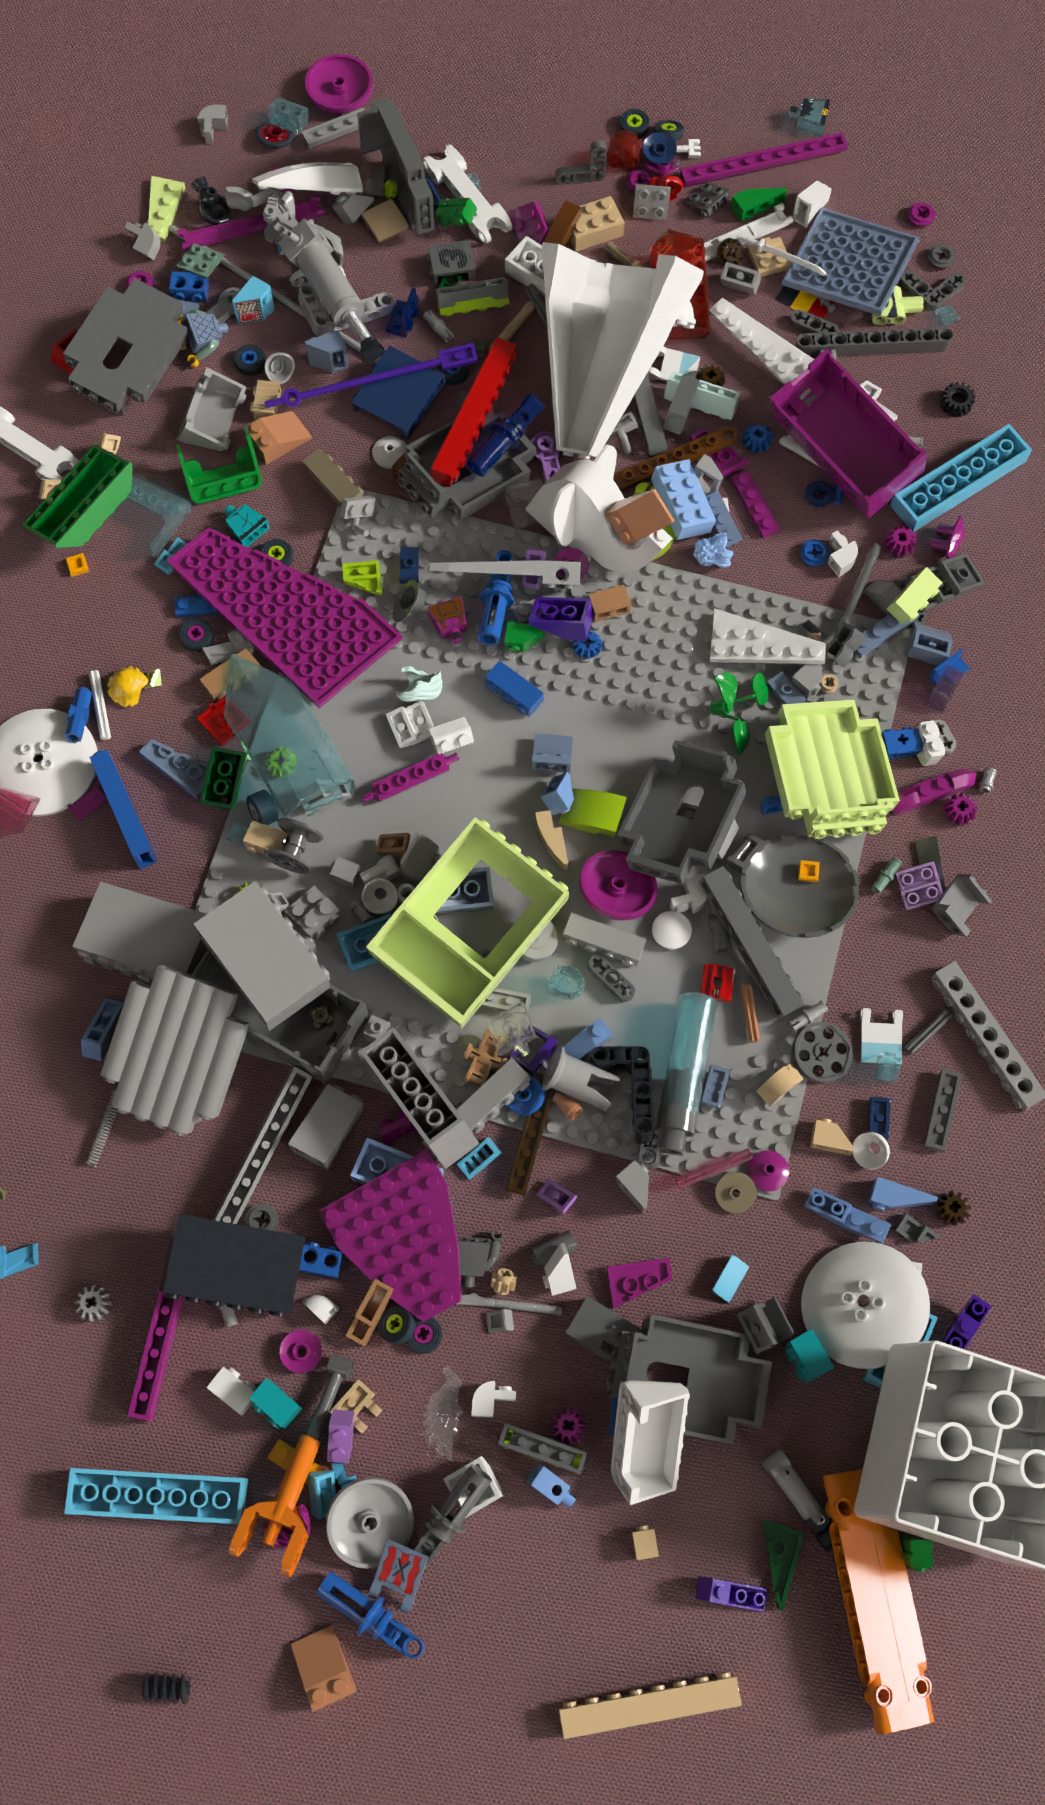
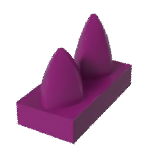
[378,1107,417,1145]

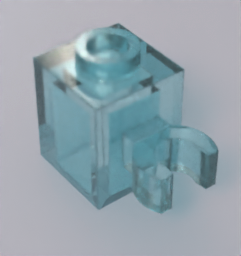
[874,1052,902,1083]

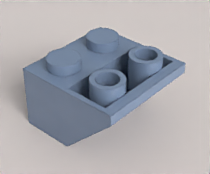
[305,330,349,374]
[906,622,953,666]

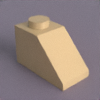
[810,1118,854,1155]

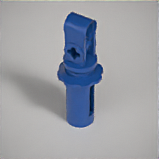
[477,550,514,646]
[316,1571,425,1658]

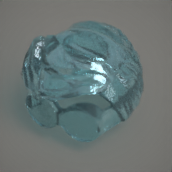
[547,966,585,1000]

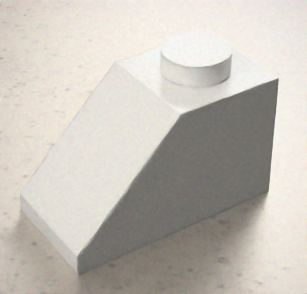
[542,1243,576,1296]

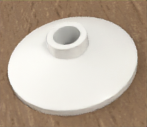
[372,436,407,469]

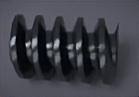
[142,1672,191,1705]

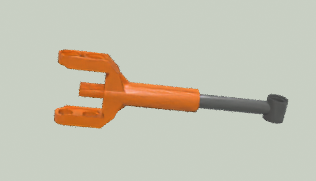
[229,1354,354,1577]

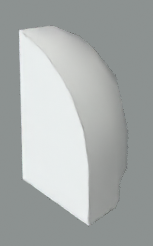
[302,1295,340,1325]

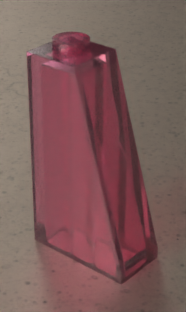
[0,787,41,832]

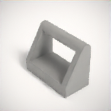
[694,454,723,496]

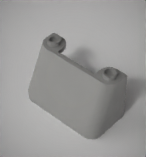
[176,367,247,452]

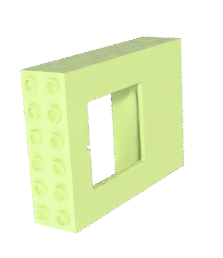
[366,817,569,1029]

